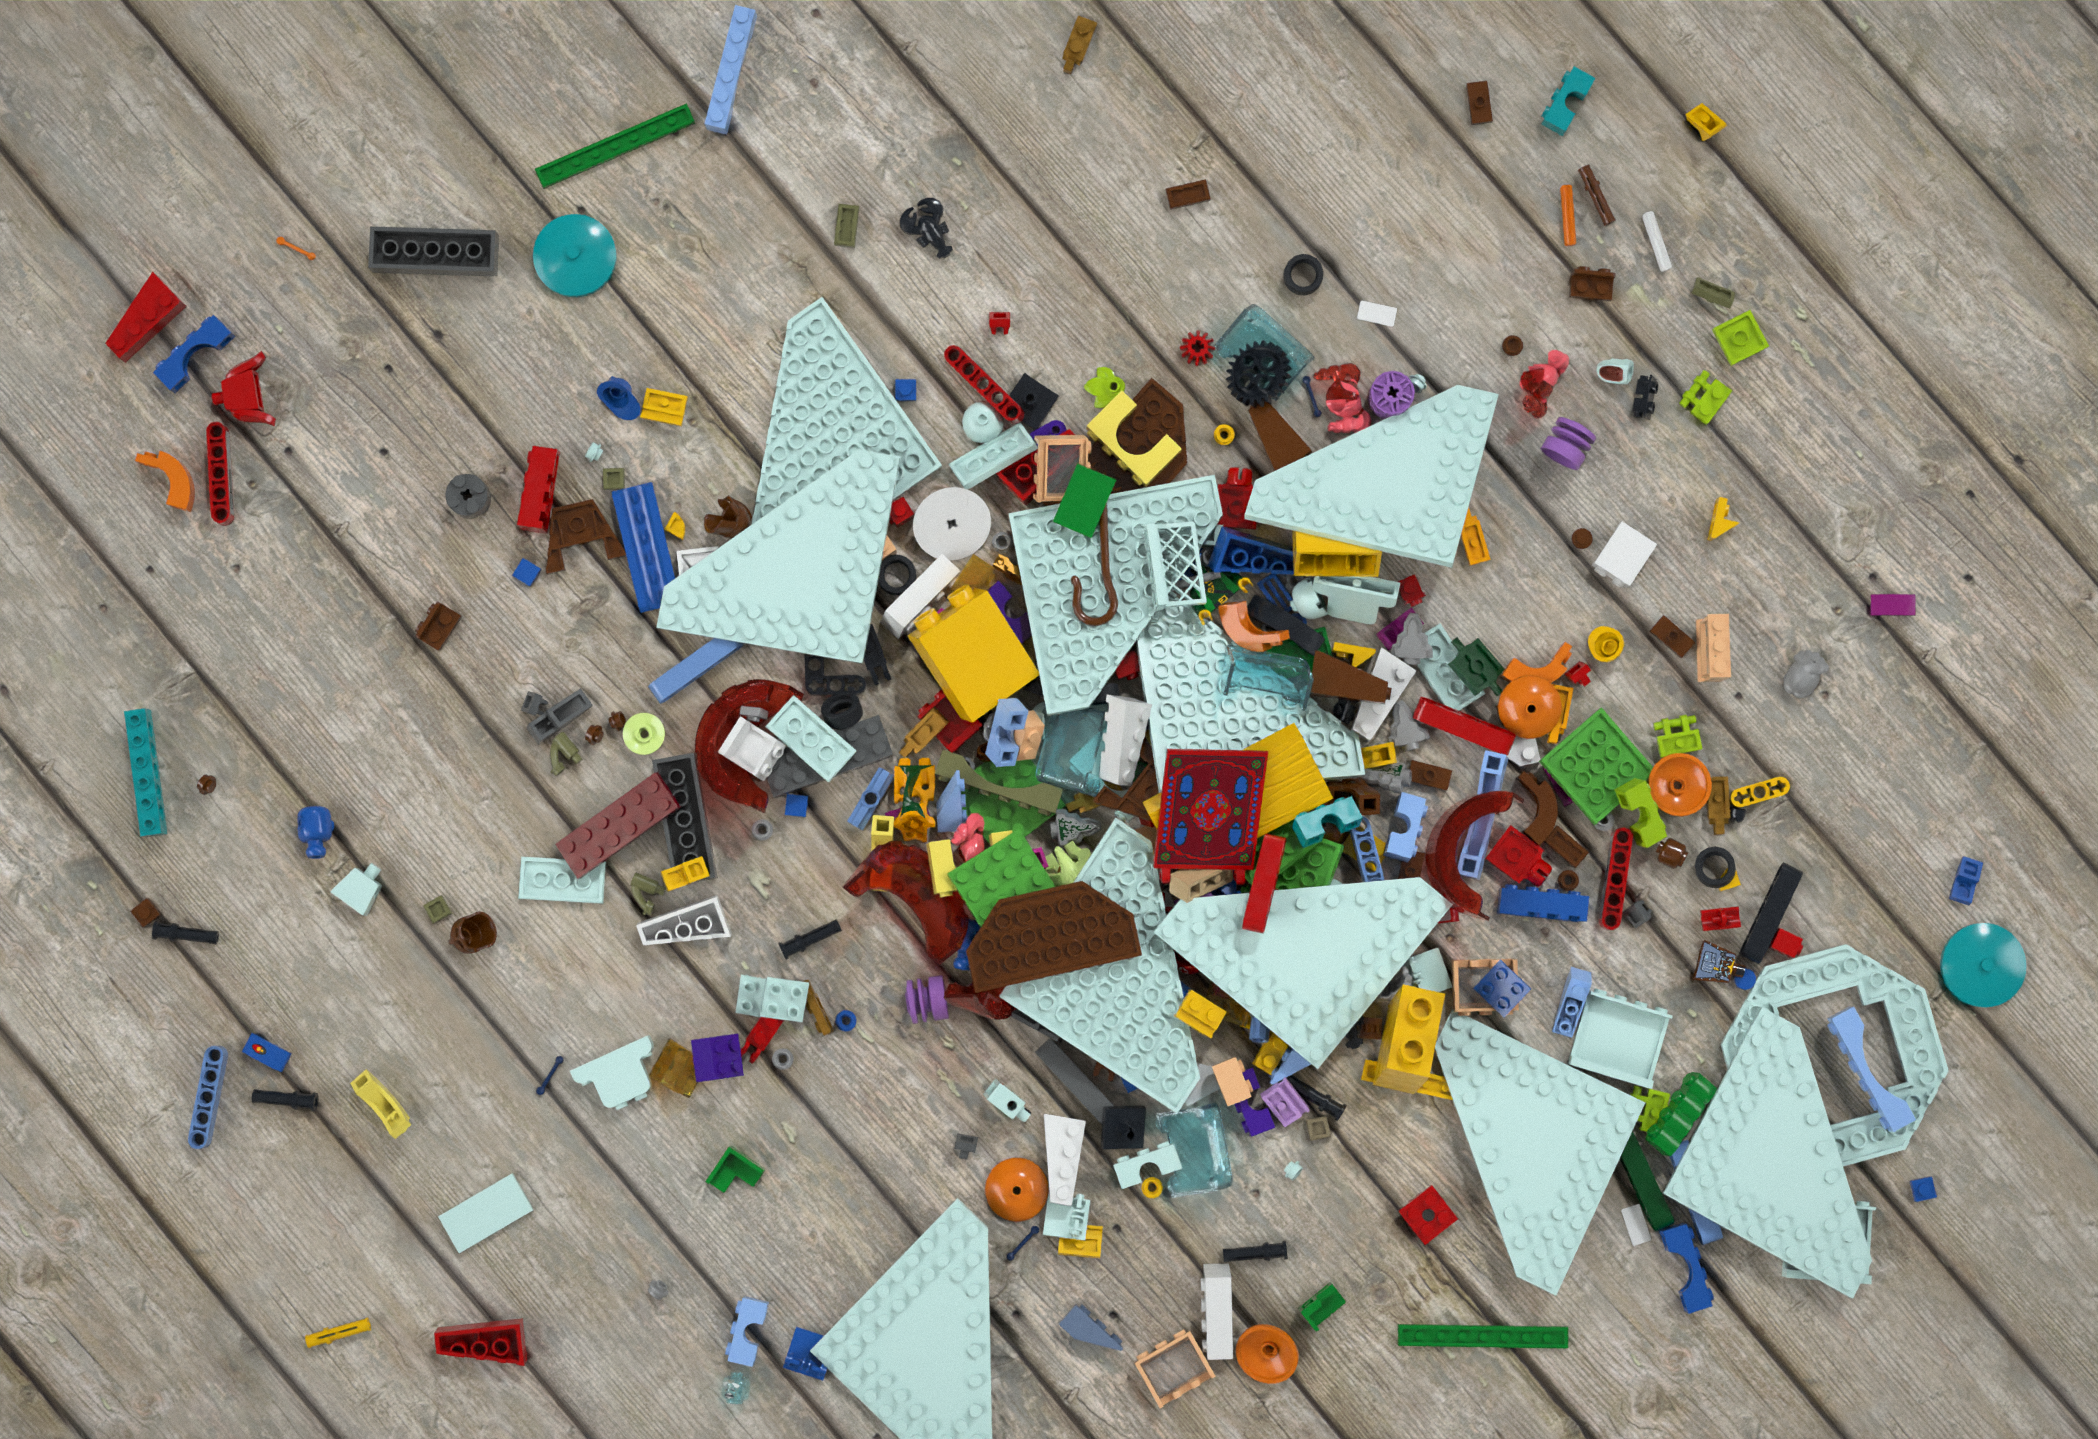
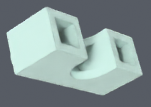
[1114,1141,1182,1189]

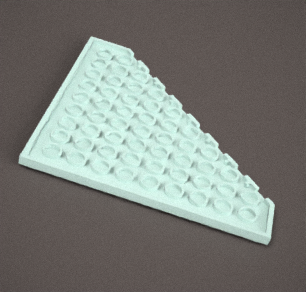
[751,297,942,525]
[1244,385,1499,568]
[656,450,900,664]
[1009,475,1223,716]
[1135,591,1365,793]
[999,818,1200,1113]
[1153,877,1453,1069]
[1662,1007,1872,1299]
[1435,1009,1645,1296]
[810,1198,993,1439]

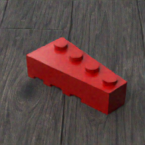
[105,271,187,363]
[995,429,1080,507]
[517,446,560,534]
[434,1318,527,1366]

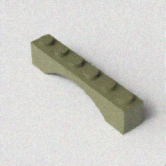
[935,750,1063,816]

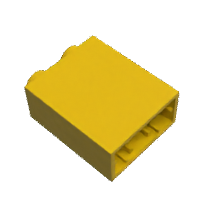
[1292,530,1382,577]
[907,584,1039,722]
[1373,984,1445,1094]

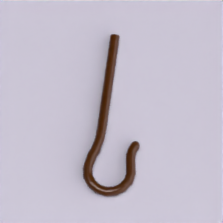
[1071,503,1118,626]

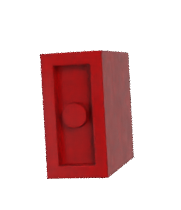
[918,689,983,753]

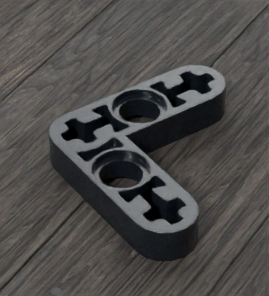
[804,654,866,696]

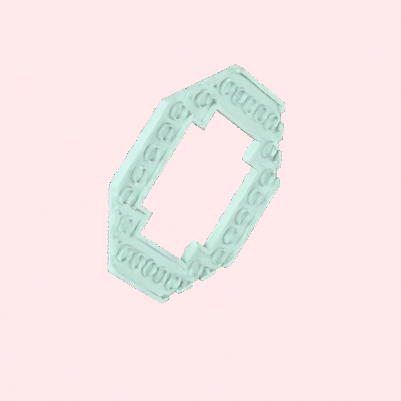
[1720,944,1949,1166]

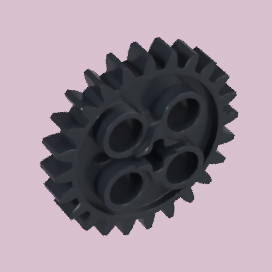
[1226,340,1292,408]

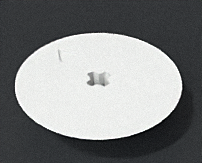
[913,487,991,560]

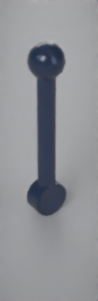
[1302,376,1322,417]
[536,1056,564,1095]
[1006,1226,1039,1261]

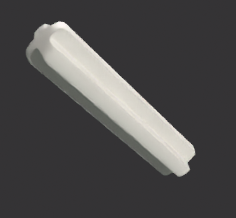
[1642,211,1672,272]

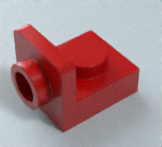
[1397,574,1426,607]

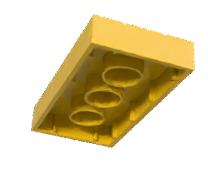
[1143,723,1333,870]

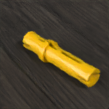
[305,1317,371,1348]

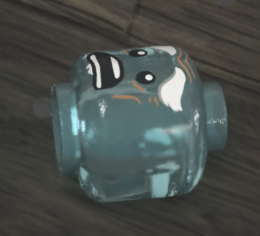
[721,1372,750,1404]

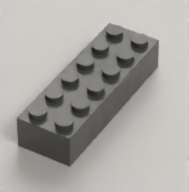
[368,226,499,277]
[766,715,894,798]
[652,753,718,882]

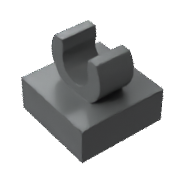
[521,691,548,715]
[1622,900,1652,928]
[954,1133,978,1160]

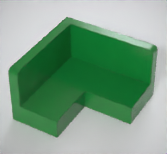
[705,1146,766,1193]
[1297,1282,1346,1332]

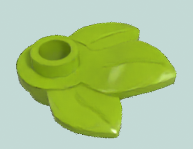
[1084,367,1125,409]

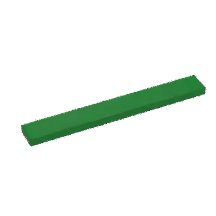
[535,103,696,189]
[1398,1324,1568,1349]

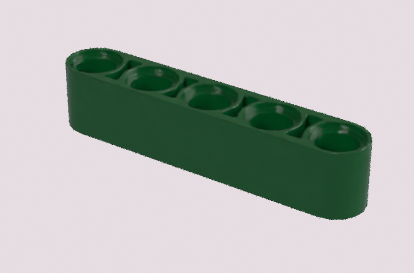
[1620,1131,1675,1232]

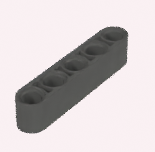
[1035,1038,1114,1124]

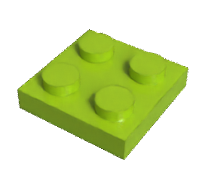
[1712,310,1769,366]

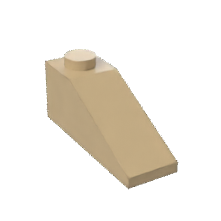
[1169,869,1233,903]

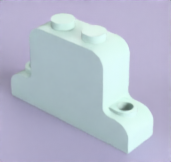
[1313,576,1400,624]
[570,1035,654,1110]

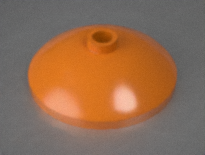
[1498,676,1562,739]
[1648,753,1712,816]
[985,1157,1049,1222]
[1236,1324,1299,1384]

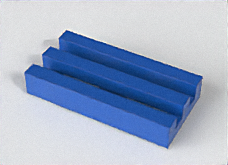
[1257,574,1293,613]

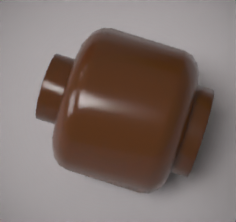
[1655,838,1689,869]

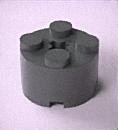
[445,474,491,519]

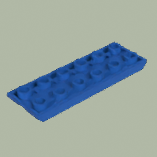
[612,482,675,613]

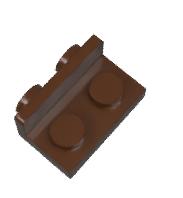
[1569,266,1616,301]
[415,601,462,652]

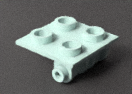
[1404,948,1452,992]
[736,974,767,1017]
[760,977,809,1022]
[1043,1194,1090,1241]

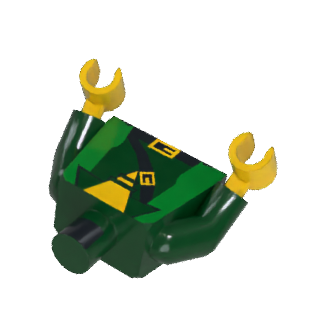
[1190,565,1253,625]

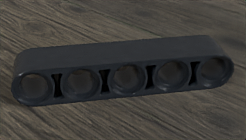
[1739,862,1803,964]

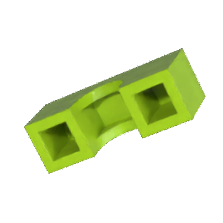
[1614,778,1668,848]

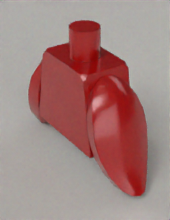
[212,351,276,427]

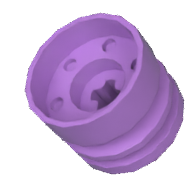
[1367,371,1415,419]
[1540,417,1596,470]
[905,975,949,1024]

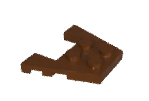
[546,499,626,575]
[1093,737,1159,822]

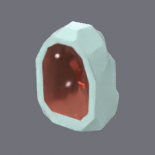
[1596,358,1634,384]

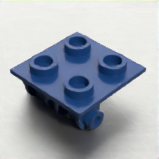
[1473,959,1531,1018]
[783,1327,828,1381]

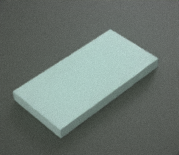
[949,422,1038,490]
[1416,623,1486,711]
[765,695,857,783]
[518,857,606,904]
[438,1173,534,1253]

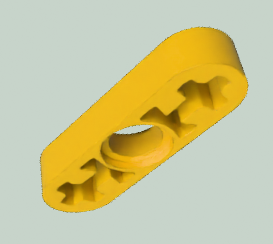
[1729,777,1790,808]

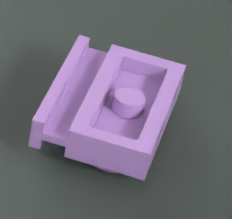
[1260,1077,1310,1127]

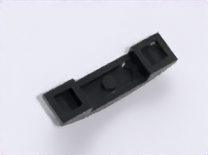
[1247,595,1325,656]

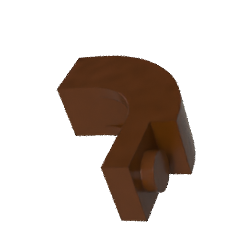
[1516,771,1558,846]
[1316,782,1380,815]

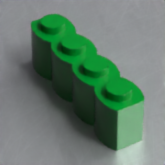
[1645,1072,1717,1156]

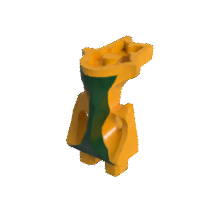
[894,758,935,842]

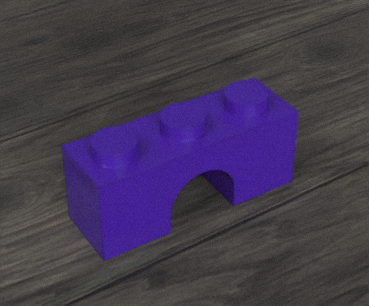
[987,580,1032,645]
[1234,1067,1275,1137]

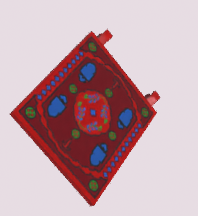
[1153,749,1268,885]

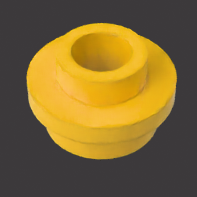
[1214,424,1235,445]
[1141,1177,1163,1198]

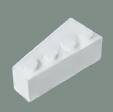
[880,554,960,639]
[1350,647,1416,742]
[1099,695,1152,786]
[636,895,731,945]
[1043,1114,1086,1206]
[1201,1263,1233,1360]

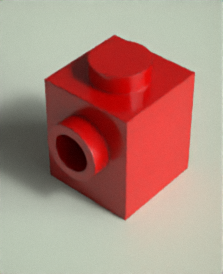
[889,497,915,528]
[1115,651,1140,681]

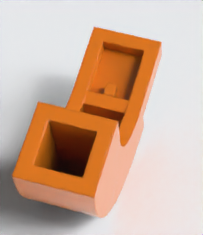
[135,451,195,512]
[1218,600,1290,652]
[1500,642,1572,683]

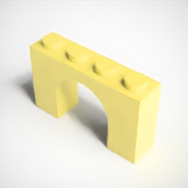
[1086,391,1182,487]
[926,830,1013,897]

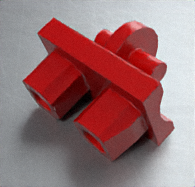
[1700,906,1741,931]

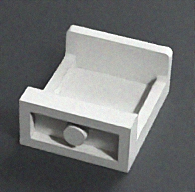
[1592,521,1657,588]
[718,716,786,781]

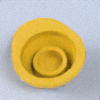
[1588,626,1625,662]

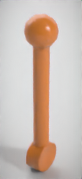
[276,236,316,260]

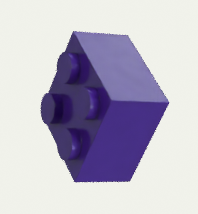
[691,1033,744,1082]

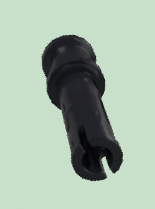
[778,919,842,960]
[152,921,219,945]
[1288,1075,1347,1121]
[252,1089,319,1112]
[1223,1240,1288,1263]

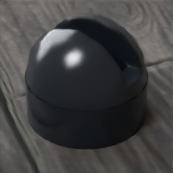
[1729,807,1746,823]

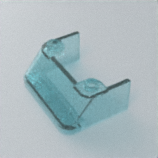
[1220,645,1314,711]

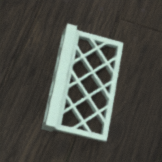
[1143,522,1207,611]

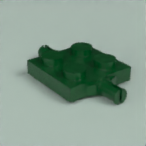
[1448,637,1505,696]

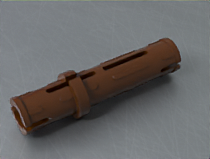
[1578,164,1616,226]

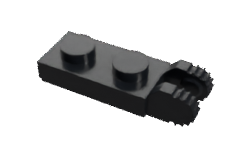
[864,624,892,686]

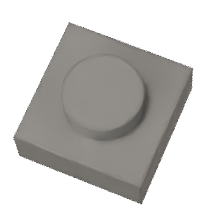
[740,706,768,722]

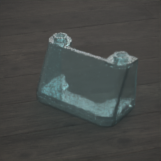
[1214,304,1315,401]
[1035,708,1108,797]
[1156,1103,1233,1198]

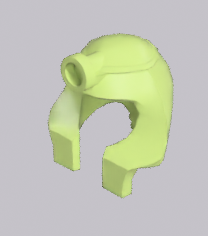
[1045,840,1091,887]

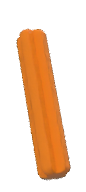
[1560,185,1576,246]

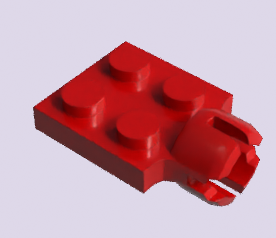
[1217,467,1257,530]
[1485,825,1552,887]

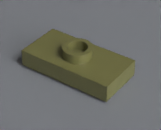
[834,204,860,248]
[1691,277,1735,309]

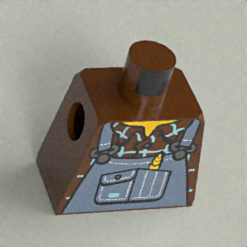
[1693,940,1746,983]

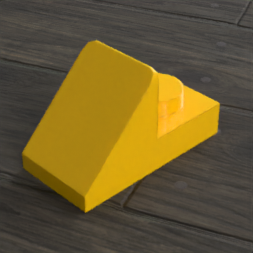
[1685,103,1727,141]
[1707,497,1739,541]
[1332,642,1376,667]
[1361,742,1397,769]

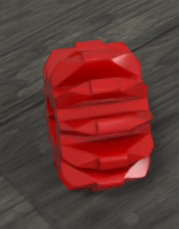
[1180,330,1215,366]

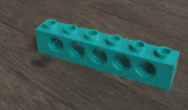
[124,708,168,837]

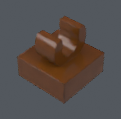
[1359,1017,1383,1040]

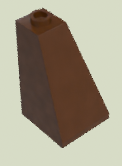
[1248,401,1312,471]
[1309,650,1392,705]

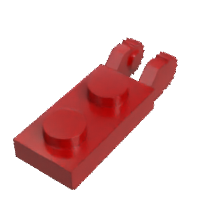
[740,1017,784,1064]

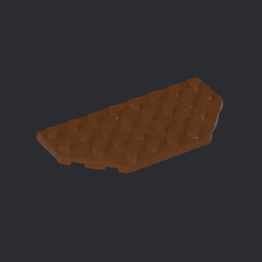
[1042,378,1188,506]
[966,881,1142,993]

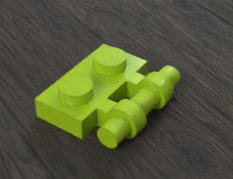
[1679,370,1732,425]
[1653,714,1703,758]
[1630,1085,1670,1132]

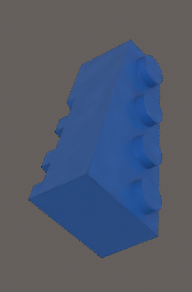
[1208,526,1294,575]
[1497,884,1589,922]

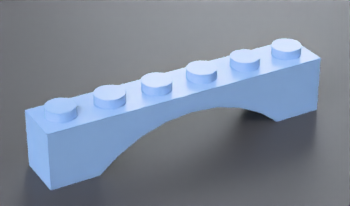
[705,5,757,135]
[1456,750,1509,880]
[1827,1006,1916,1132]

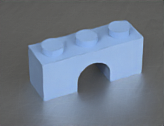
[985,698,1028,767]
[1383,792,1428,862]
[725,1296,769,1367]

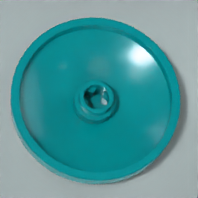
[533,214,617,298]
[1940,923,2027,1007]

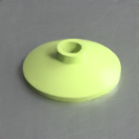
[623,713,665,755]

